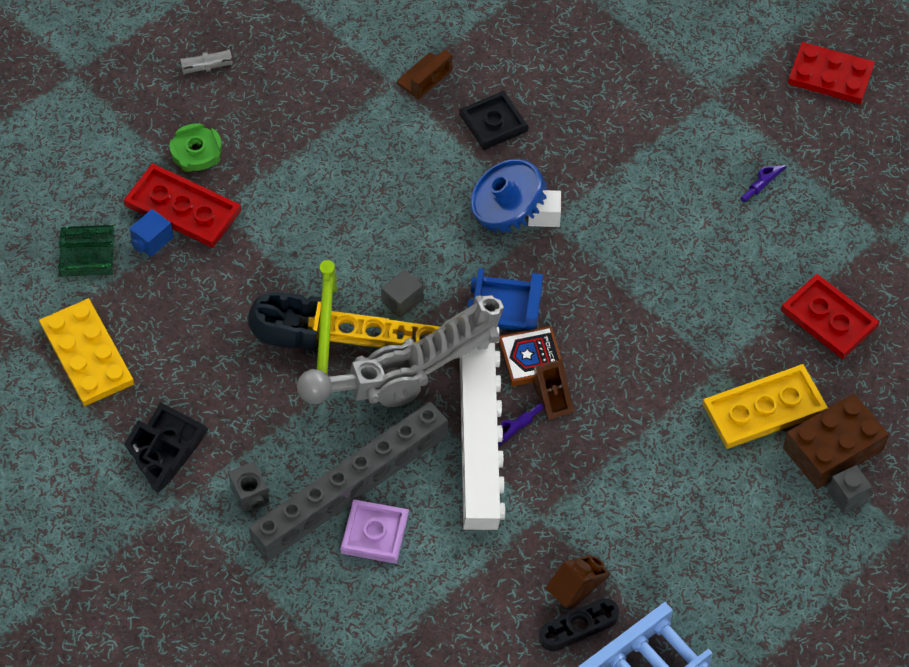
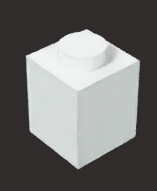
[527,190,561,227]

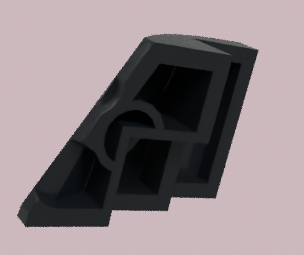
[124,402,209,493]

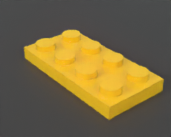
[39,298,134,407]
[702,364,828,450]

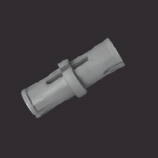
[180,49,233,75]

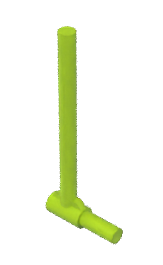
[317,260,338,375]

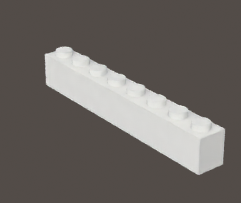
[460,327,505,530]

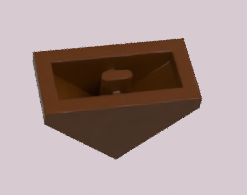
[533,359,574,420]

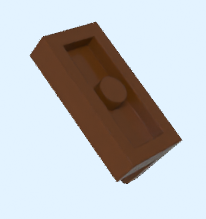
[397,50,452,99]

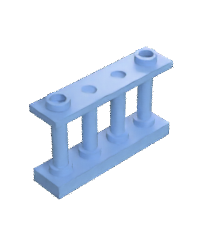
[578,602,712,667]

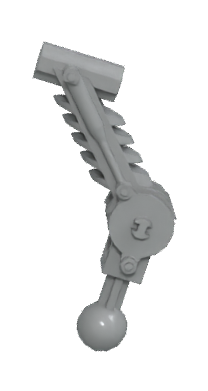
[297,295,504,407]

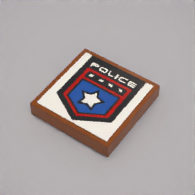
[499,326,565,387]

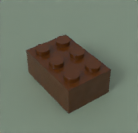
[783,393,889,489]

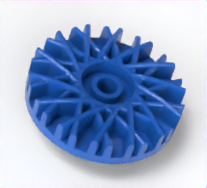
[471,159,547,233]

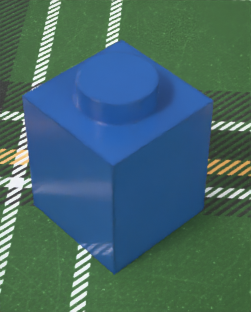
[129,209,173,257]

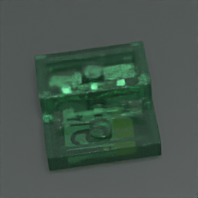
[58,225,115,277]

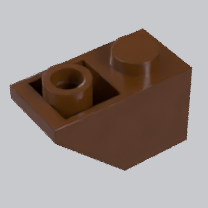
[545,555,611,607]

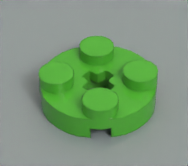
[169,124,222,172]

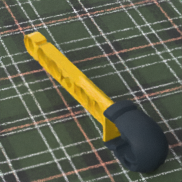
[248,292,440,351]

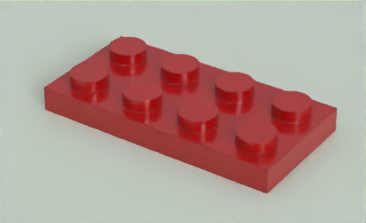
[124,163,241,248]

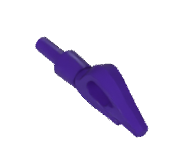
[740,165,787,202]
[498,403,544,447]

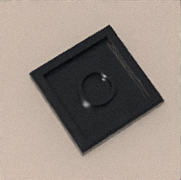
[459,91,529,150]

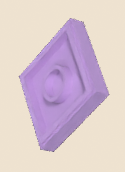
[340,499,409,564]

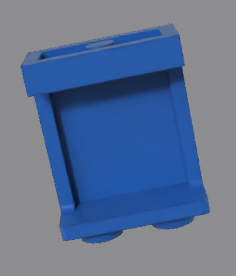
[468,268,543,332]

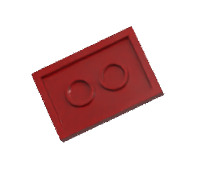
[788,42,875,104]
[781,274,879,360]

